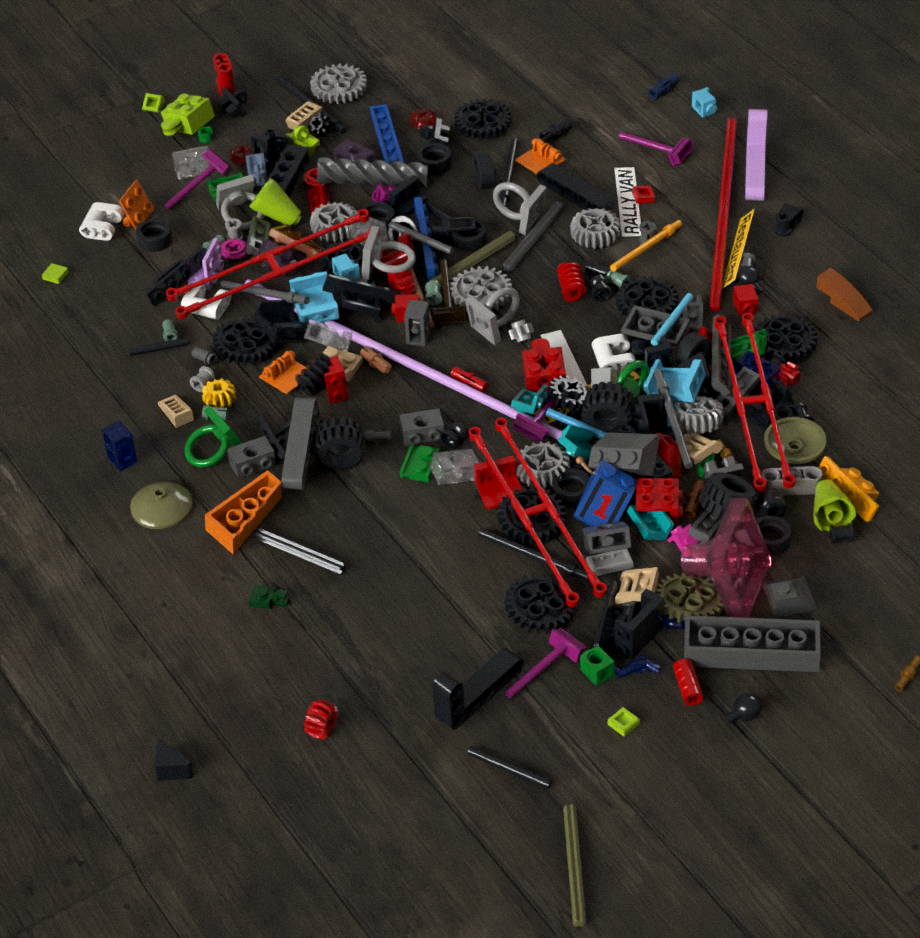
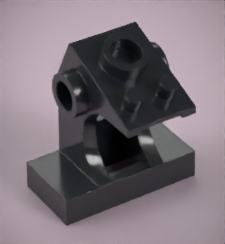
[251,129,290,172]
[742,378,794,431]

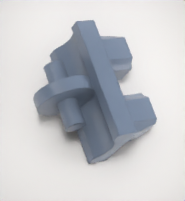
[245,153,268,187]

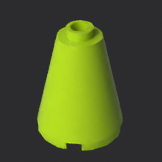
[249,178,302,226]
[813,480,856,531]

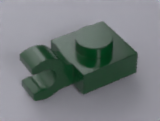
[248,585,289,609]

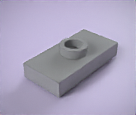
[586,548,634,576]

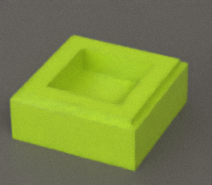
[42,263,69,284]
[608,707,640,737]

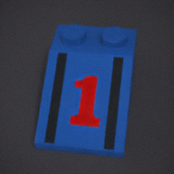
[573,460,637,527]

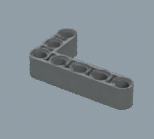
[281,397,322,490]

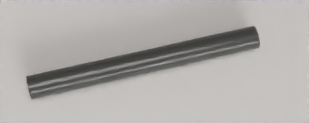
[389,221,454,255]

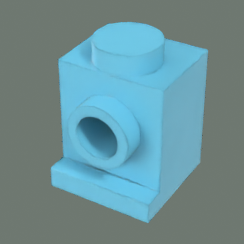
[692,87,717,118]
[332,254,360,281]

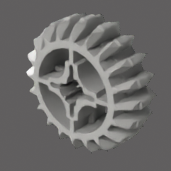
[310,202,360,243]
[570,207,621,250]
[672,395,724,434]
[515,441,571,490]

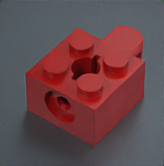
[522,338,566,392]

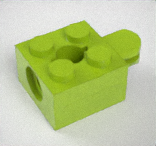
[161,94,215,136]

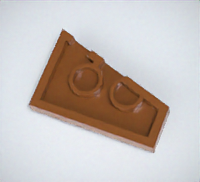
[269,224,324,258]

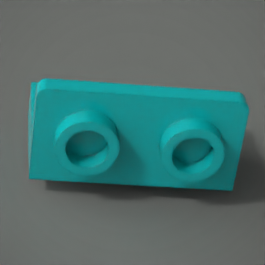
[511,384,549,415]
[558,424,594,460]
[627,505,674,540]

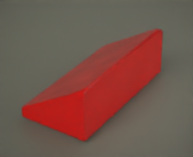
[307,183,331,215]

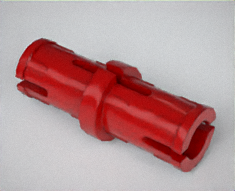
[450,366,489,394]

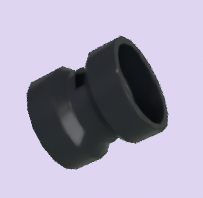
[589,275,611,302]
[440,422,469,450]

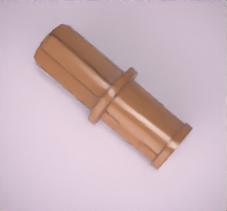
[360,346,392,373]

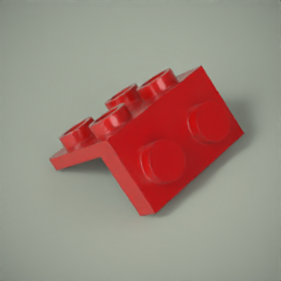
[474,455,522,510]
[636,478,683,526]

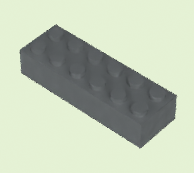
[684,615,821,672]

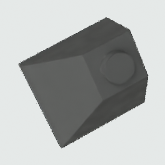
[762,576,817,618]

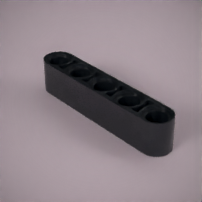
[537,163,614,211]

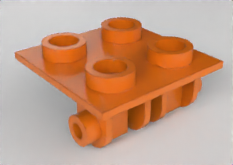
[515,138,566,174]
[119,179,154,230]
[259,351,306,395]

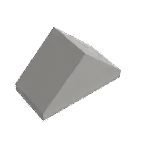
[591,367,619,388]

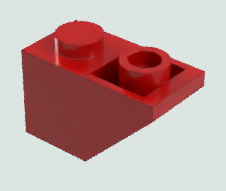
[656,433,681,479]

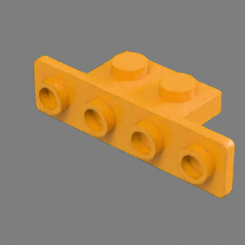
[818,456,880,522]

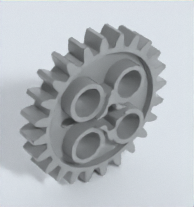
[310,63,367,104]
[450,266,512,312]

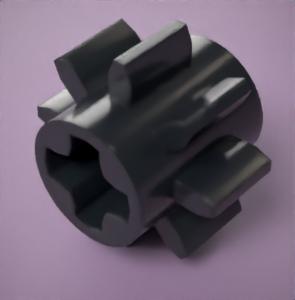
[309,113,332,136]

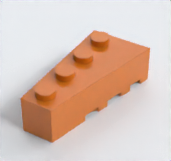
[205,470,282,555]

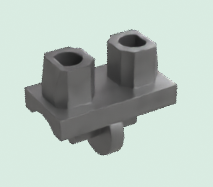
[703,456,744,482]

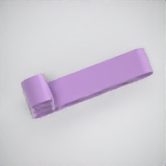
[745,109,767,201]

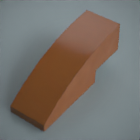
[816,268,872,321]

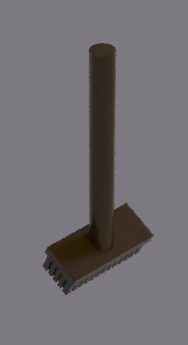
[432,259,467,325]

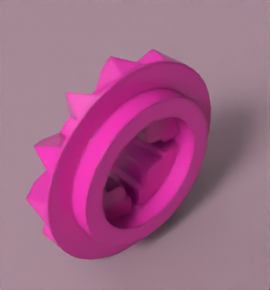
[220,239,247,261]

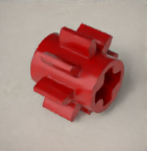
[776,361,801,387]

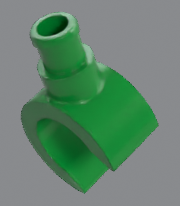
[197,126,213,143]
[698,453,716,478]

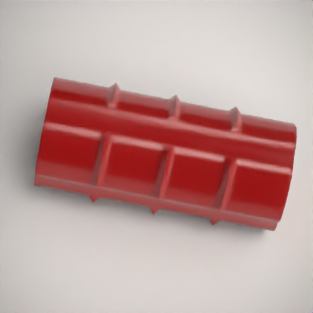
[673,659,703,706]

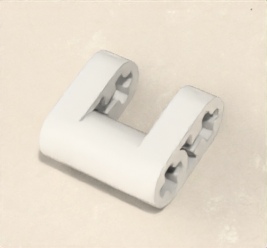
[79,202,125,241]
[181,285,231,320]
[592,334,636,374]

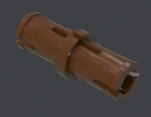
[683,480,706,519]

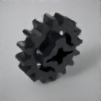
[547,375,589,411]

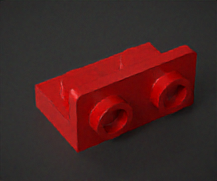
[324,355,349,404]

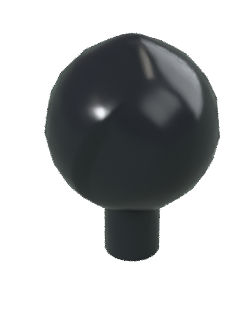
[736,266,763,295]
[725,693,761,723]

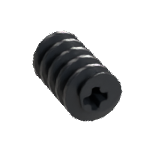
[295,353,331,396]

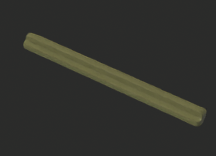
[428,231,515,284]
[563,804,586,927]

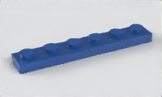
[369,104,404,164]
[414,197,438,281]

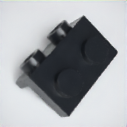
[389,175,428,216]
[645,336,673,373]

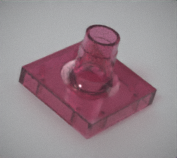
[681,498,772,618]

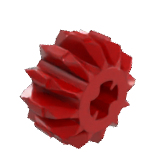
[387,270,416,295]
[304,699,338,740]

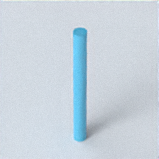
[651,293,693,346]

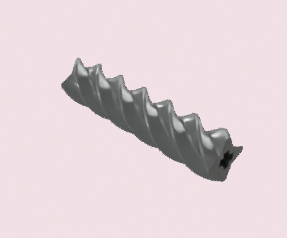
[317,157,428,188]

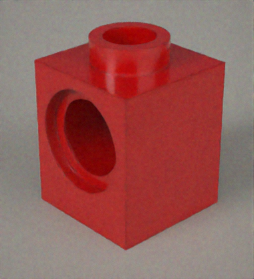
[733,284,758,316]

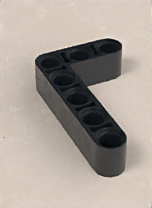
[432,648,525,730]

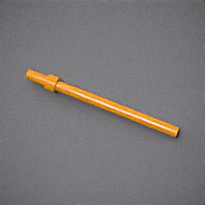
[610,220,682,272]

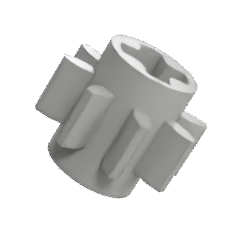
[508,319,534,343]

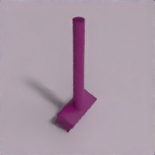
[618,132,695,166]
[164,148,233,210]
[512,400,556,443]
[505,628,587,699]

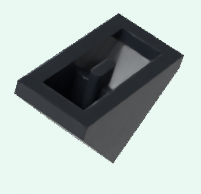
[155,738,194,781]

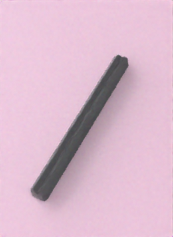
[503,201,563,272]

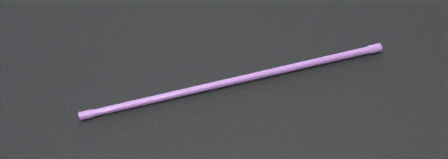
[244,279,563,441]

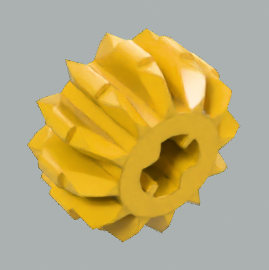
[202,378,236,408]

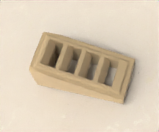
[286,101,322,130]
[158,395,194,428]

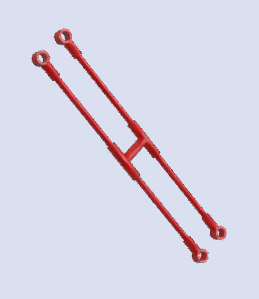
[166,209,380,320]
[714,313,795,492]
[469,418,607,608]

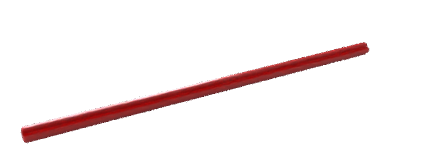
[710,117,737,312]

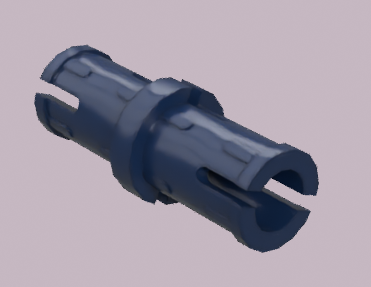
[649,73,679,99]

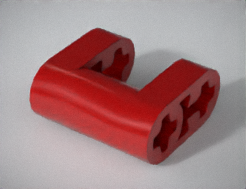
[213,53,235,97]
[376,233,416,276]

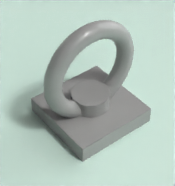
[216,175,265,230]
[493,182,547,235]
[361,226,416,280]
[465,287,520,346]

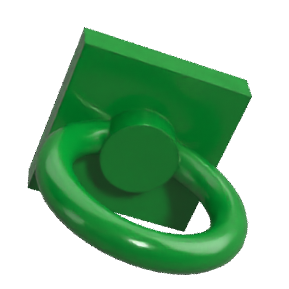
[615,360,649,422]
[184,406,242,468]

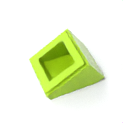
[142,93,165,113]

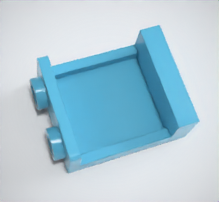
[289,271,339,325]
[643,359,706,402]

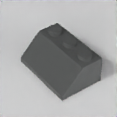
[621,305,690,348]
[588,433,660,476]

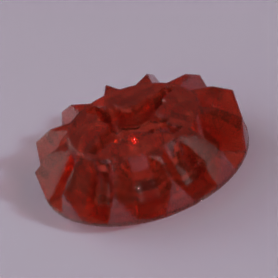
[409,108,437,129]
[230,144,251,165]

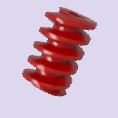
[557,262,586,302]

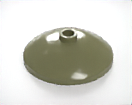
[764,417,826,464]
[130,481,193,529]

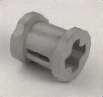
[225,219,243,240]
[190,366,215,392]

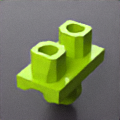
[285,125,320,156]

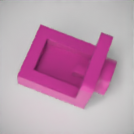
[667,524,701,558]

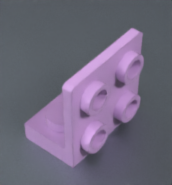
[188,238,224,290]

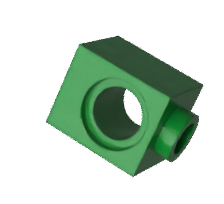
[580,645,615,686]

